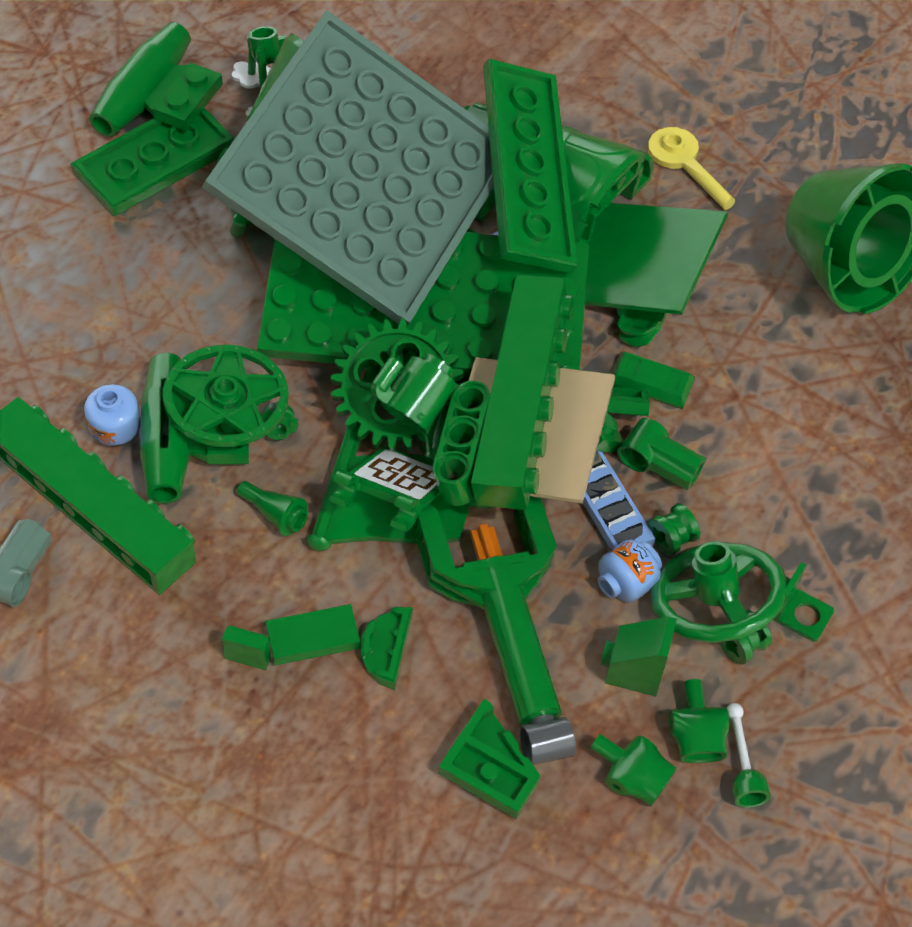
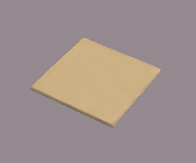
[451,357,615,504]

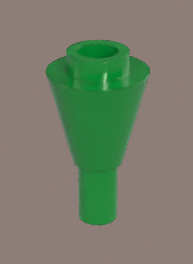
[237,481,308,536]

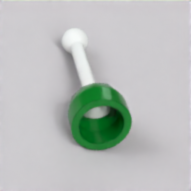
[726,703,771,808]

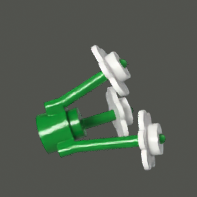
[231,26,286,116]

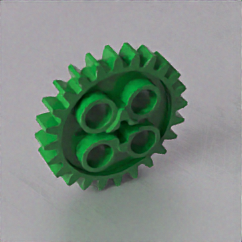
[331,318,463,451]

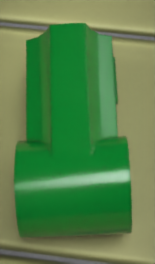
[617,418,706,490]

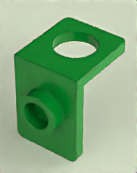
[773,562,834,642]

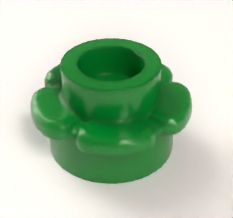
[260,402,298,440]

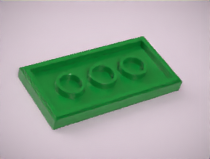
[71,108,235,217]

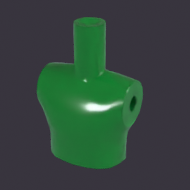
[668,679,729,763]
[590,734,677,807]

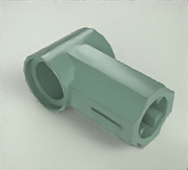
[0,518,53,607]

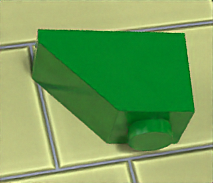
[600,616,677,697]

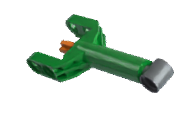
[412,496,576,765]

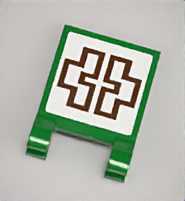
[329,446,440,532]

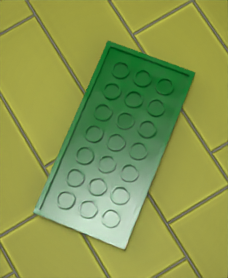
[257,232,589,377]

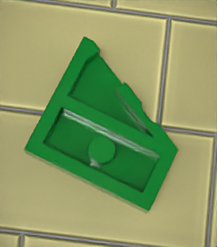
[438,699,541,819]

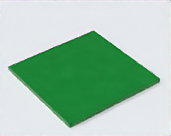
[585,203,728,315]

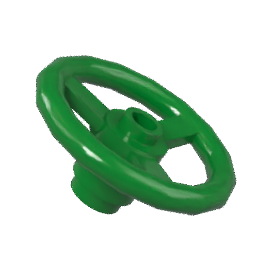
[650,541,787,643]

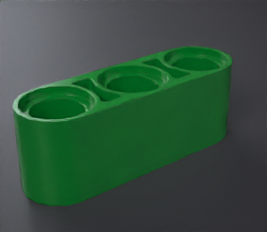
[433,380,490,506]

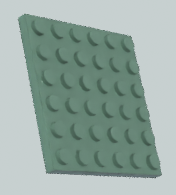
[201,10,494,325]

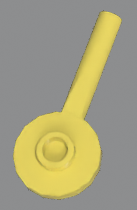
[648,127,735,210]

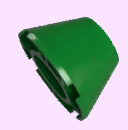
[785,163,912,314]

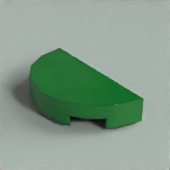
[361,607,413,690]

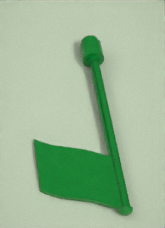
[307,367,470,551]

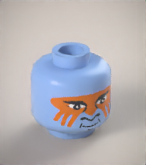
[84,384,141,446]
[598,539,662,603]

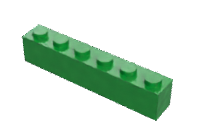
[471,275,574,510]
[0,396,196,596]

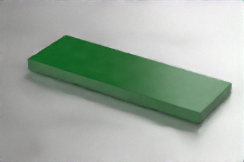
[483,59,578,273]

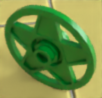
[163,344,289,447]

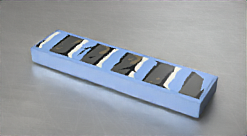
[583,451,655,550]

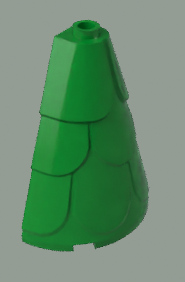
[464,102,654,244]

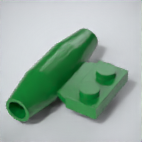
[89,22,223,137]
[140,353,249,504]

